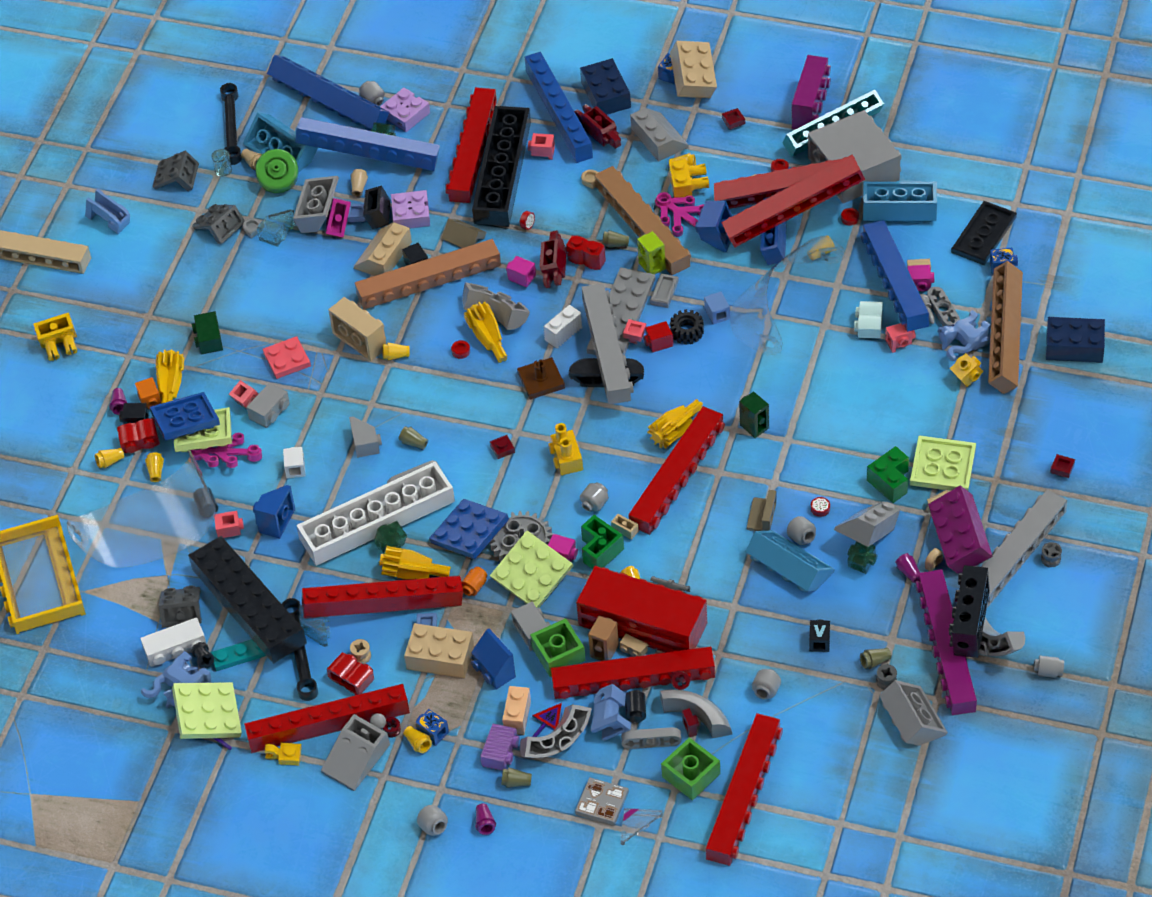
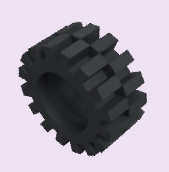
[670,309,704,345]

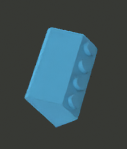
[243,112,318,172]
[863,181,937,222]
[745,530,835,592]

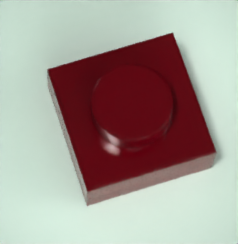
[722,108,746,130]
[490,435,515,459]
[1050,454,1075,478]
[682,708,699,737]

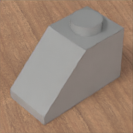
[349,416,382,458]

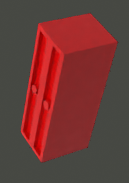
[576,566,708,652]

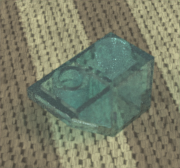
[257,209,296,247]
[299,605,331,647]

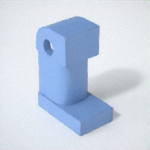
[85,188,130,234]
[591,684,631,741]

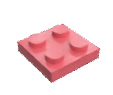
[263,336,311,379]

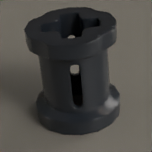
[191,642,215,668]

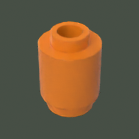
[461,566,488,596]

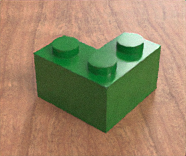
[867,446,909,503]
[581,515,624,569]

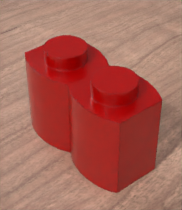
[566,235,606,270]
[117,418,160,453]
[327,652,374,695]

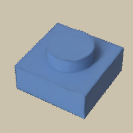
[347,204,366,222]
[416,613,437,627]

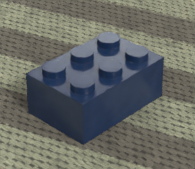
[580,58,631,115]
[1046,317,1105,363]

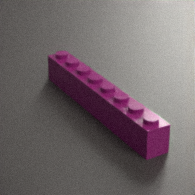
[915,569,977,716]

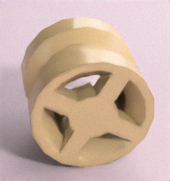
[350,639,371,664]

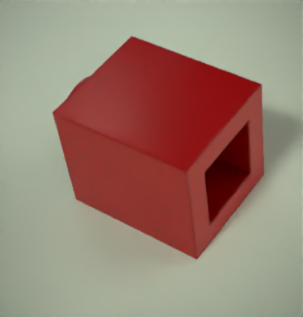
[643,321,673,353]

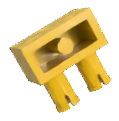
[669,159,709,198]
[33,312,78,361]
[548,423,583,475]

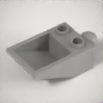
[321,713,390,791]

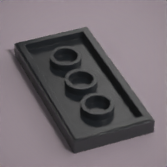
[951,201,1017,265]

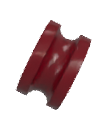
[671,670,690,690]
[382,717,401,738]

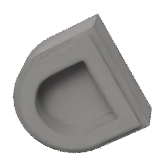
[243,218,265,238]

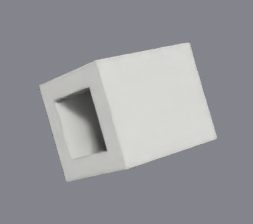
[283,447,306,478]

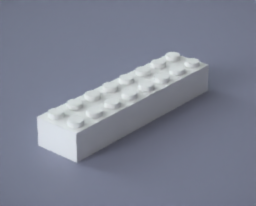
[296,462,455,566]

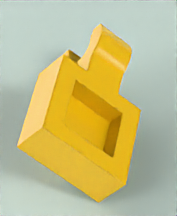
[264,743,302,766]

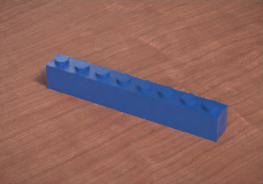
[524,51,593,163]
[267,55,390,132]
[295,117,440,171]
[861,220,929,332]

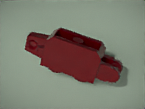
[574,104,621,149]
[540,230,567,288]

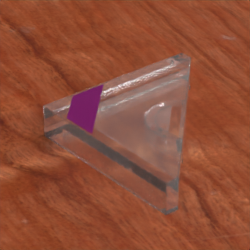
[620,808,663,845]

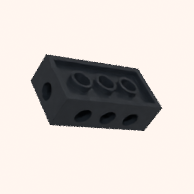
[949,565,990,658]

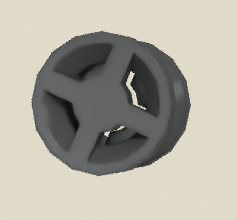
[1041,542,1062,567]
[876,664,897,690]

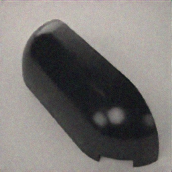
[569,358,644,387]

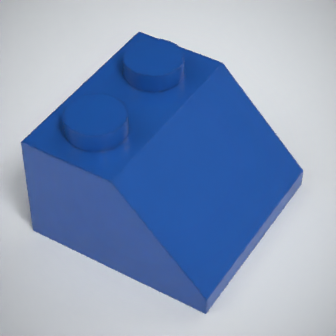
[695,200,732,252]
[253,485,296,539]
[471,628,516,690]

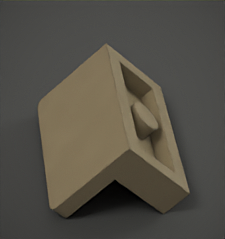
[442,218,487,248]
[747,490,777,531]

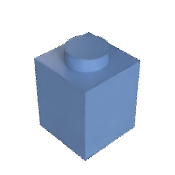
[704,292,730,325]

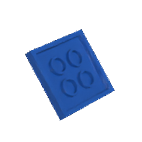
[150,392,220,440]
[429,499,509,559]

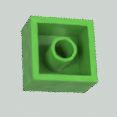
[530,618,586,677]
[661,737,721,800]

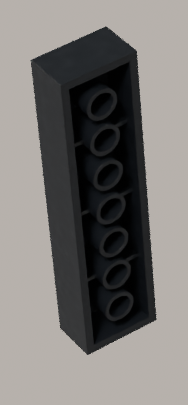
[472,106,531,227]
[188,536,307,664]

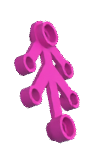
[655,192,704,237]
[188,433,262,468]

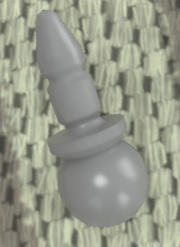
[920,294,935,324]

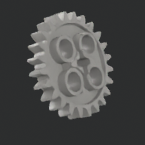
[490,511,553,561]

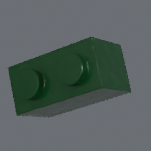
[192,311,223,355]
[739,391,769,438]

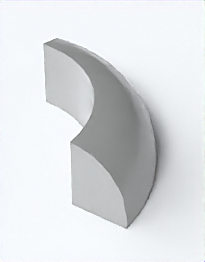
[463,282,530,330]
[979,617,1026,656]
[660,689,733,738]
[520,704,592,758]

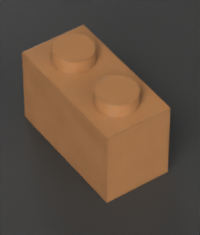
[588,616,619,661]

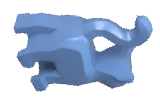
[937,310,991,361]
[141,651,211,709]

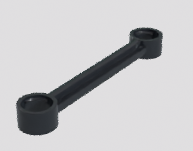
[220,83,242,165]
[282,598,318,701]

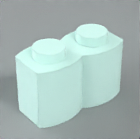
[854,301,883,338]

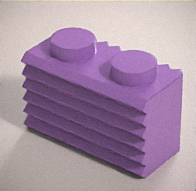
[481,723,520,771]

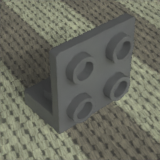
[153,150,199,191]
[192,204,245,244]
[159,585,202,628]

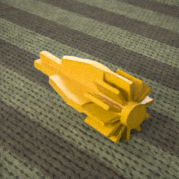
[464,302,507,363]
[155,349,184,404]
[647,399,703,448]
[379,546,451,579]

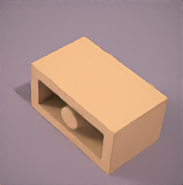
[502,686,531,735]

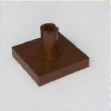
[517,357,565,400]

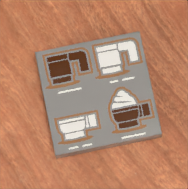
[575,777,629,826]

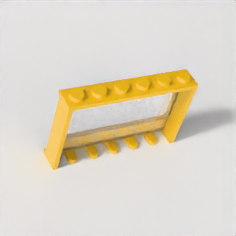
[0,515,86,634]

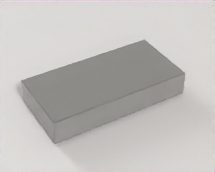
[650,273,679,308]

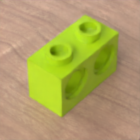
[637,231,666,274]

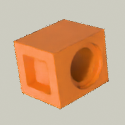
[135,377,161,409]

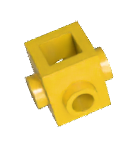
[949,353,984,387]

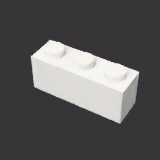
[140,617,206,667]

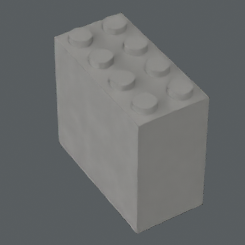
[808,110,902,203]

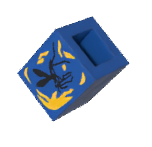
[658,53,675,84]
[989,247,1018,276]
[415,709,449,746]

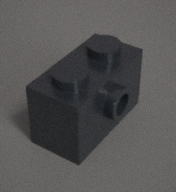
[363,185,391,230]

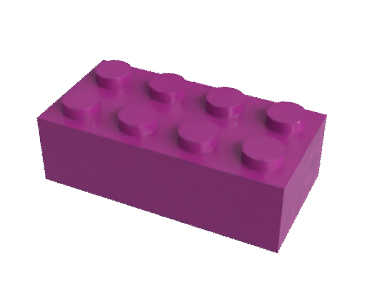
[792,55,831,130]
[928,485,993,575]

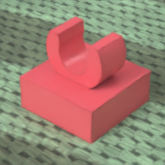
[623,319,646,344]

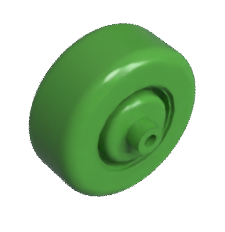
[255,149,299,193]

